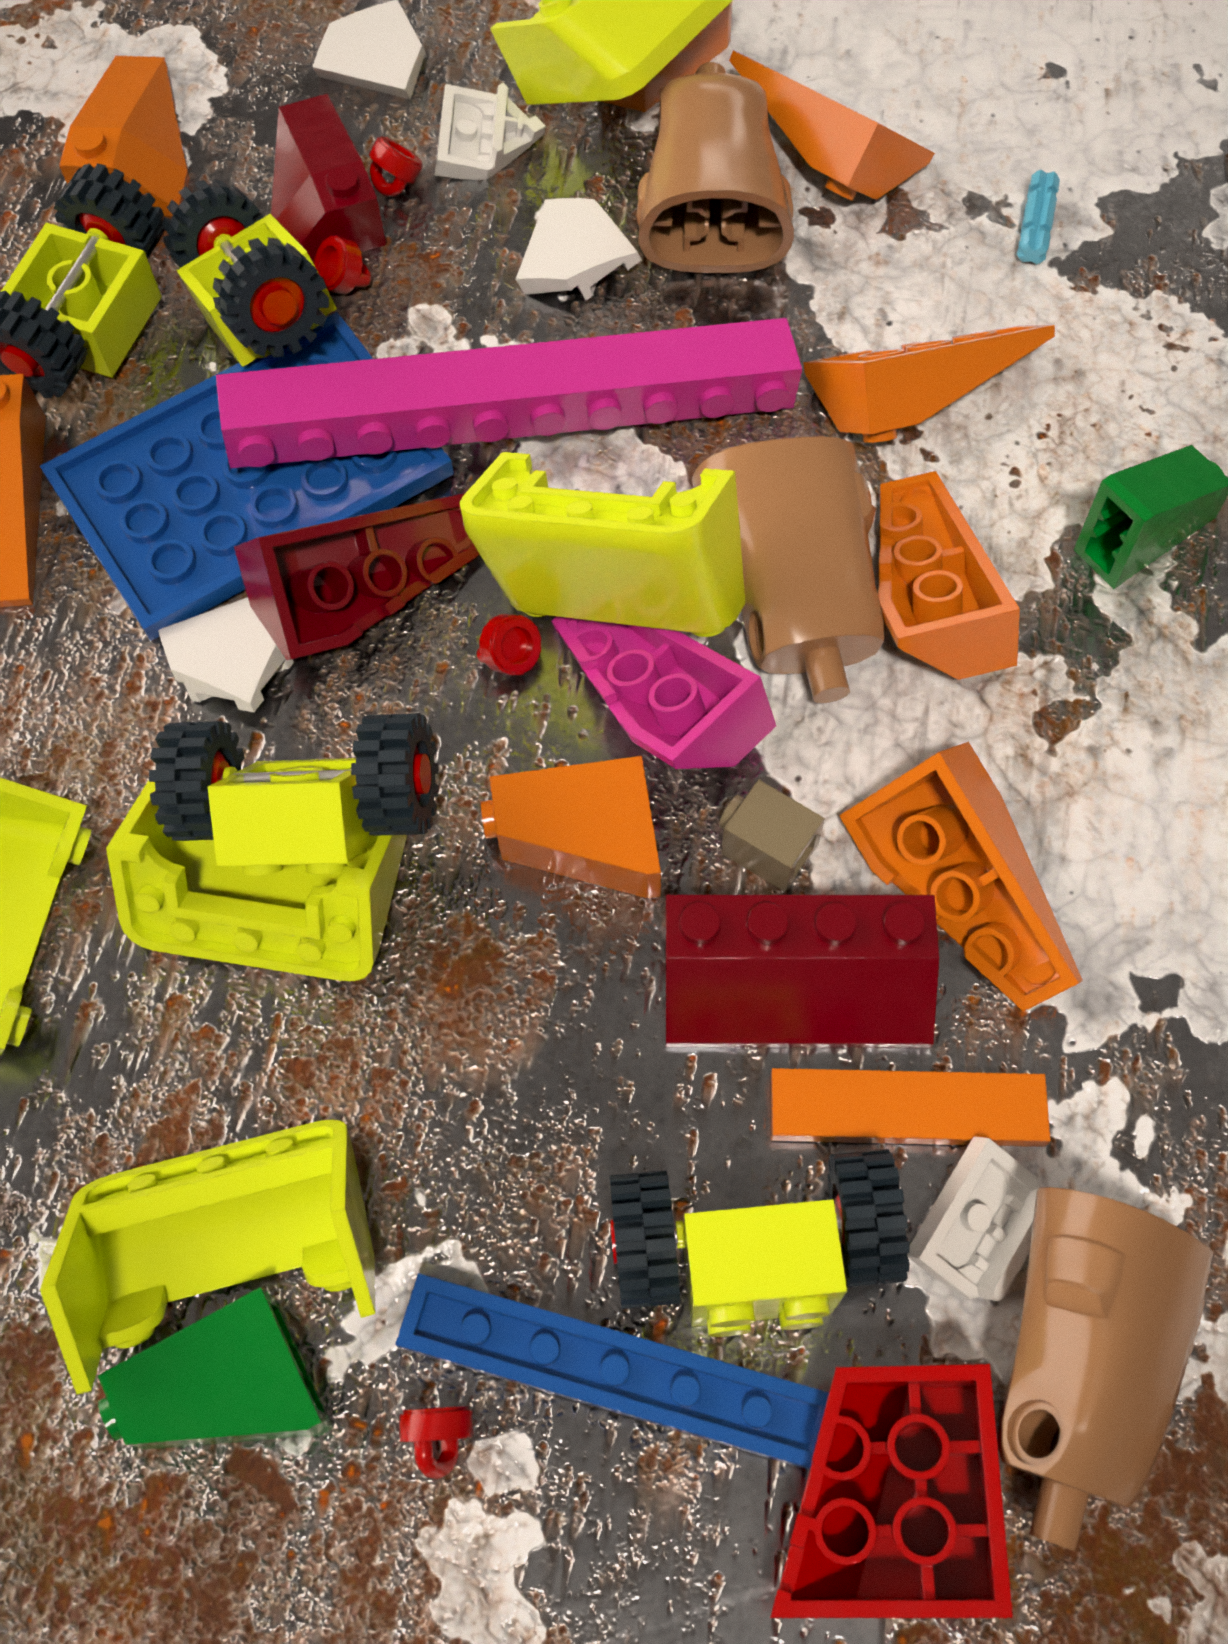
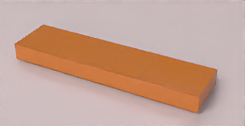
[771,1068,1051,1147]

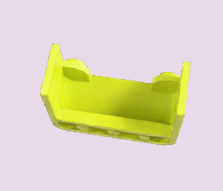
[490,0,733,105]
[40,1120,376,1395]

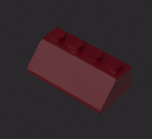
[665,895,939,1048]

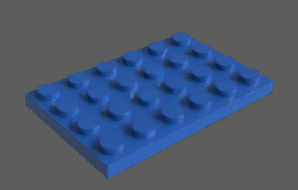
[40,312,454,641]

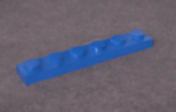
[395,1273,829,1470]

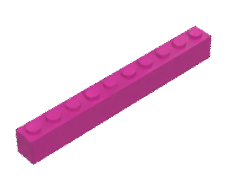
[216,318,802,469]

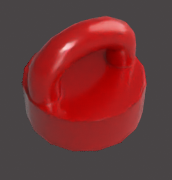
[369,136,423,197]
[314,236,372,294]
[476,614,541,675]
[399,1406,474,1479]

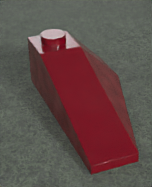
[271,94,387,264]
[234,493,480,660]

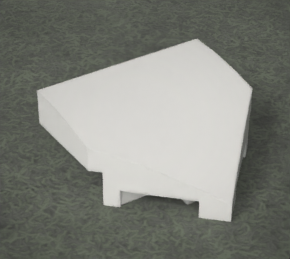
[313,0,427,100]
[435,83,546,180]
[516,198,641,301]
[158,597,294,712]
[907,1136,1040,1301]

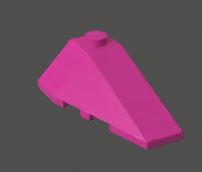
[551,616,776,769]

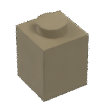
[719,779,825,892]

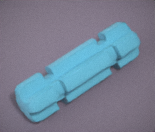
[1017,169,1060,264]

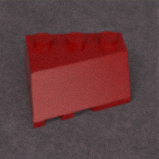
[770,1364,1013,1618]

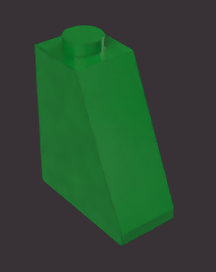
[1073,445,1228,589]
[97,1287,334,1450]

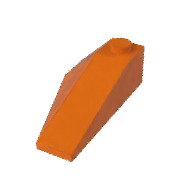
[59,55,190,217]
[803,325,1055,443]
[0,374,46,608]
[878,471,1020,680]

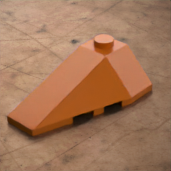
[729,50,935,201]
[839,741,1083,1012]

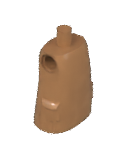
[637,62,794,273]
[692,436,884,703]
[997,1187,1213,1552]

